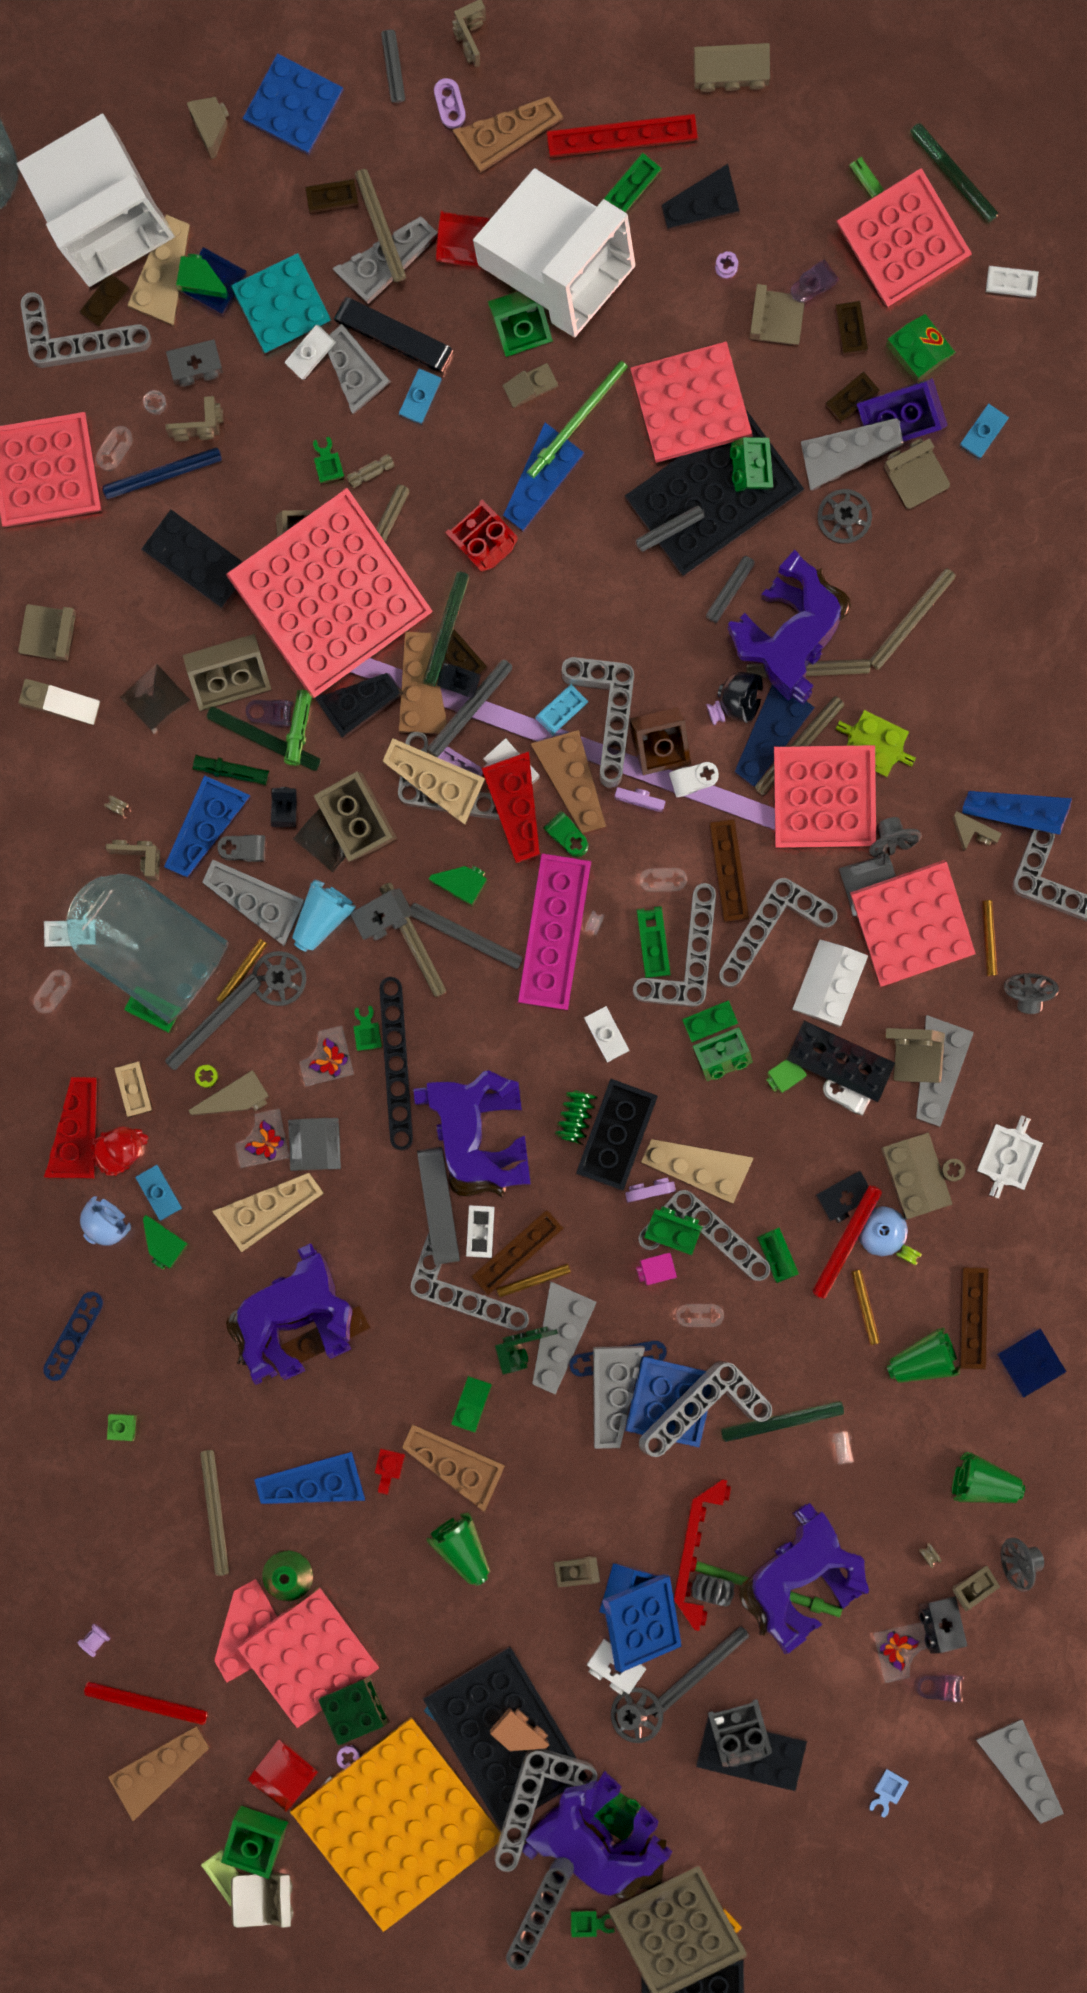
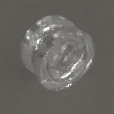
[143,390,166,415]
[585,910,605,935]

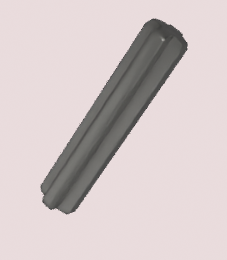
[381,30,405,103]
[635,506,704,552]
[706,556,755,623]

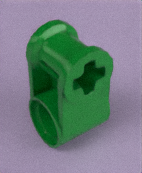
[543,810,589,857]

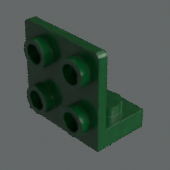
[495,1326,558,1375]
[319,1675,390,1745]

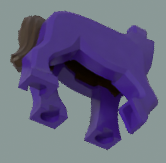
[728,550,851,705]
[413,1070,531,1197]
[226,1244,352,1385]
[739,1503,869,1654]
[522,1771,673,1899]

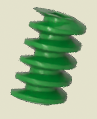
[555,1090,598,1145]

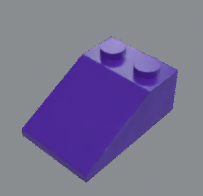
[857,378,948,441]

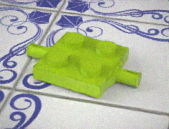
[835,710,916,777]

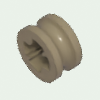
[104,795,129,817]
[942,1159,965,1181]
[919,1543,942,1568]

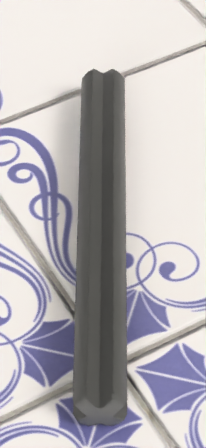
[427,659,513,757]
[410,903,523,969]
[165,974,261,1070]
[648,1626,750,1718]

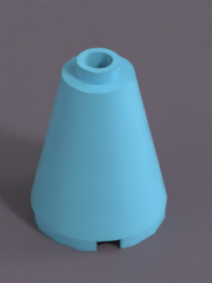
[292,879,356,952]

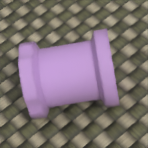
[715,251,738,279]
[77,1624,111,1658]
[337,1746,360,1769]

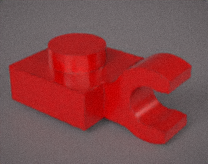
[375,1449,405,1495]

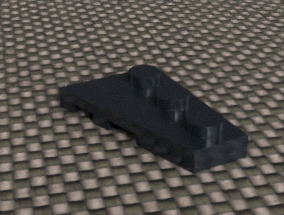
[661,164,740,231]
[315,673,403,738]

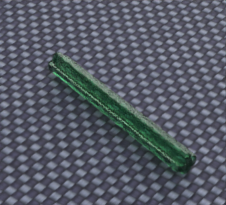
[910,123,998,223]
[423,571,469,687]
[206,706,321,771]
[721,1401,845,1442]

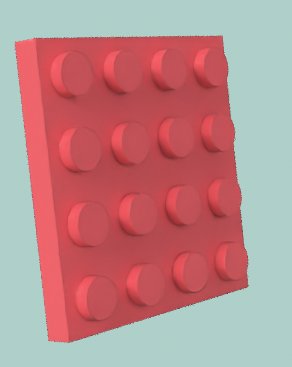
[836,168,972,307]
[631,341,753,463]
[0,412,102,528]
[774,745,876,848]
[850,860,976,987]
[237,1586,379,1728]

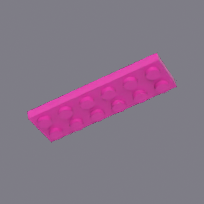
[518,854,591,1010]

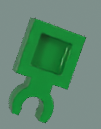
[313,437,345,484]
[353,1006,382,1051]
[571,1910,615,1937]

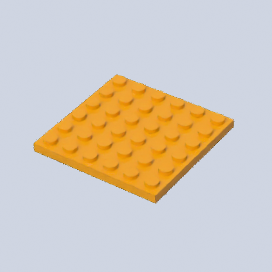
[290,1717,501,1932]

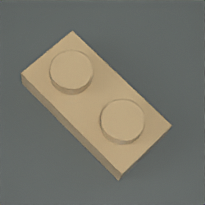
[115,1062,152,1117]

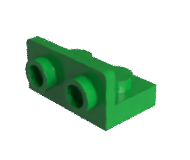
[730,437,773,491]
[693,1027,753,1081]
[644,1206,702,1256]
[594,1792,641,1841]

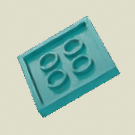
[231,253,331,354]

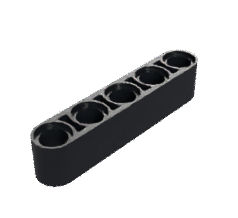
[333,297,454,373]

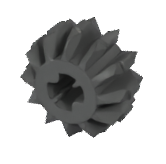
[692,1574,735,1607]

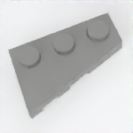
[328,324,391,414]

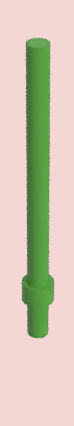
[527,361,628,478]
[695,1561,842,1618]

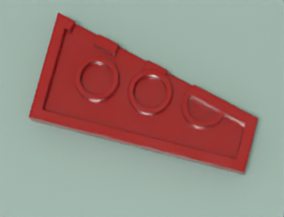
[482,751,540,864]
[44,1077,97,1179]

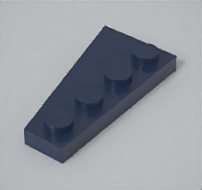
[734,685,815,787]

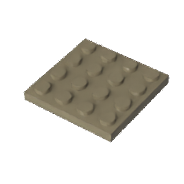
[608,1866,747,1993]

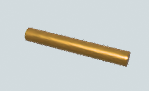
[982,900,997,976]
[216,939,268,1003]
[496,1263,571,1298]
[852,1269,880,1345]

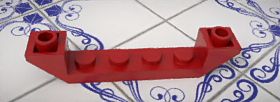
[674,1479,731,1631]

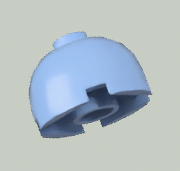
[80,1196,131,1246]
[858,1206,908,1257]

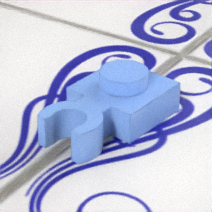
[869,1769,909,1818]

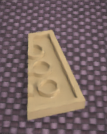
[127,215,190,326]
[383,738,485,825]
[641,1139,753,1204]
[212,1173,324,1252]

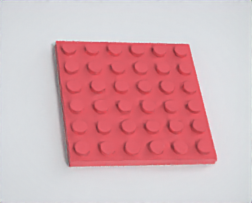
[226,488,433,698]

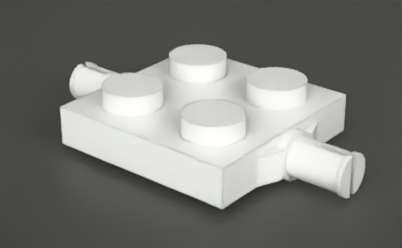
[977,1115,1043,1199]

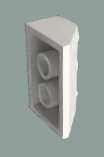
[792,940,868,1028]

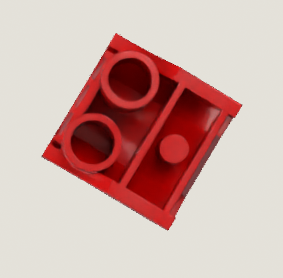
[436,211,490,268]
[445,500,518,571]
[247,1739,318,1812]

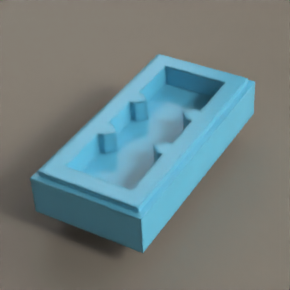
[535,684,589,736]

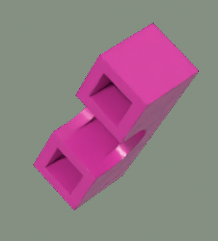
[636,1253,677,1286]

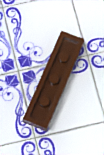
[710,819,749,922]
[471,1210,564,1295]
[960,1267,989,1369]
[281,1305,371,1363]

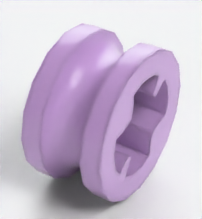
[706,701,725,726]

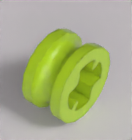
[195,1065,218,1088]
[896,1244,922,1265]

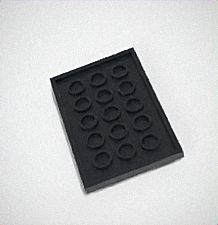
[624,410,805,577]
[423,1646,588,1830]

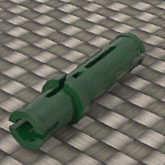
[192,754,269,786]

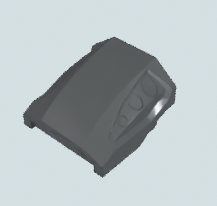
[839,853,896,917]
[288,1118,341,1171]
[708,1699,772,1766]

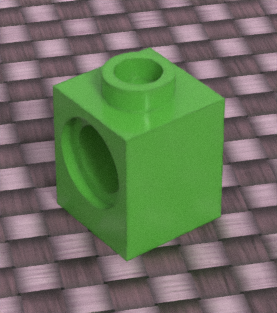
[766,1060,807,1094]
[107,1414,136,1441]

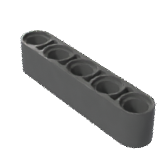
[417,1146,460,1265]
[506,1857,574,1970]

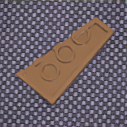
[453,96,563,173]
[399,631,447,735]
[531,730,606,833]
[402,1424,505,1512]
[108,1726,210,1821]

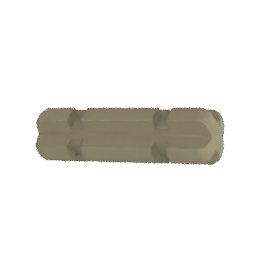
[347,454,394,488]

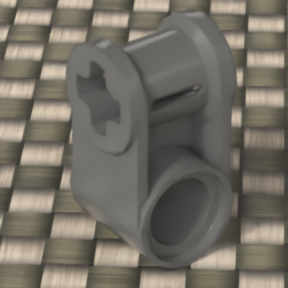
[218,835,266,862]

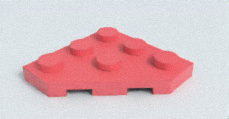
[214,1578,278,1683]

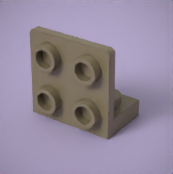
[452,0,486,68]
[749,284,805,345]
[18,604,76,662]
[106,840,160,881]
[886,1028,945,1083]

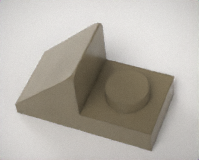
[503,363,558,408]
[952,811,1002,851]
[554,1556,600,1588]
[952,1566,1000,1611]

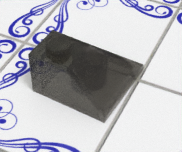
[120,664,191,734]
[293,809,346,873]

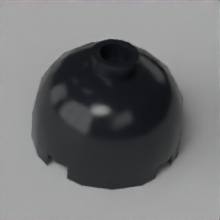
[718,672,763,723]

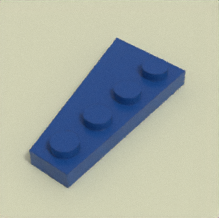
[503,422,584,532]
[164,775,251,878]
[962,791,1072,835]
[254,1452,366,1504]

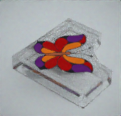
[299,1026,354,1087]
[235,1109,290,1168]
[873,1622,927,1683]

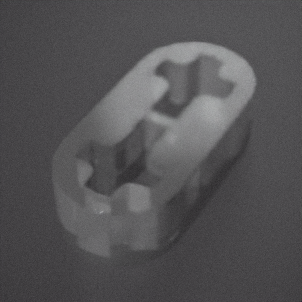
[96,426,133,471]
[639,868,687,892]
[33,970,71,1014]
[676,1304,724,1327]

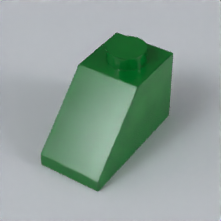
[176,254,228,299]
[429,865,487,906]
[143,1215,189,1270]
[451,1376,492,1432]

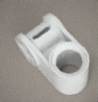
[669,762,719,797]
[823,1079,870,1116]

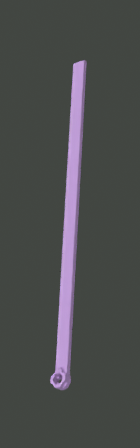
[350,658,775,830]

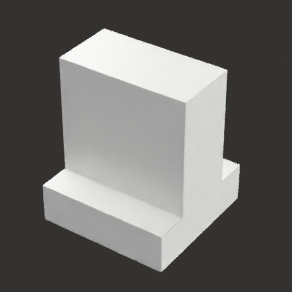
[16,113,175,287]
[473,168,635,338]

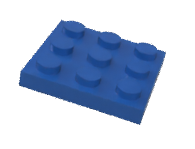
[243,53,344,155]
[625,1356,711,1447]
[603,1574,682,1673]

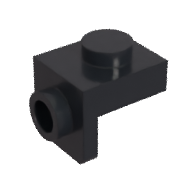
[437,663,481,698]
[271,787,297,827]

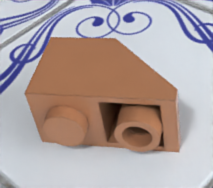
[490,1708,549,1751]

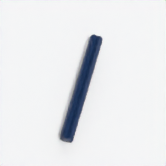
[102,448,222,499]

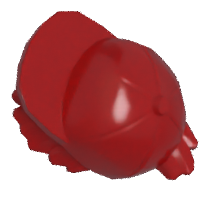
[91,1126,148,1176]

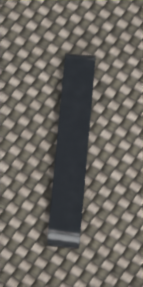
[379,977,413,1151]

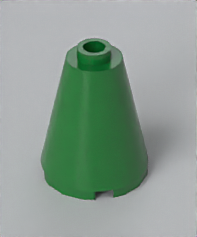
[887,1327,960,1383]
[952,1452,1025,1503]
[426,1513,490,1586]
[262,1551,313,1602]

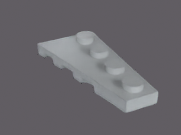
[332,216,438,304]
[801,418,904,491]
[202,859,305,946]
[916,1015,974,1127]
[532,1282,597,1394]
[593,1346,645,1449]
[975,1719,1064,1824]

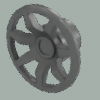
[818,489,872,543]
[869,817,922,857]
[252,951,307,1006]
[1004,973,1059,1014]
[1000,1537,1044,1592]
[611,1687,663,1743]

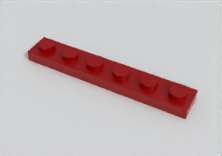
[547,114,698,158]

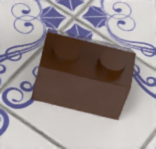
[629,707,691,775]

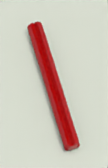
[813,1185,882,1299]
[84,1682,208,1725]

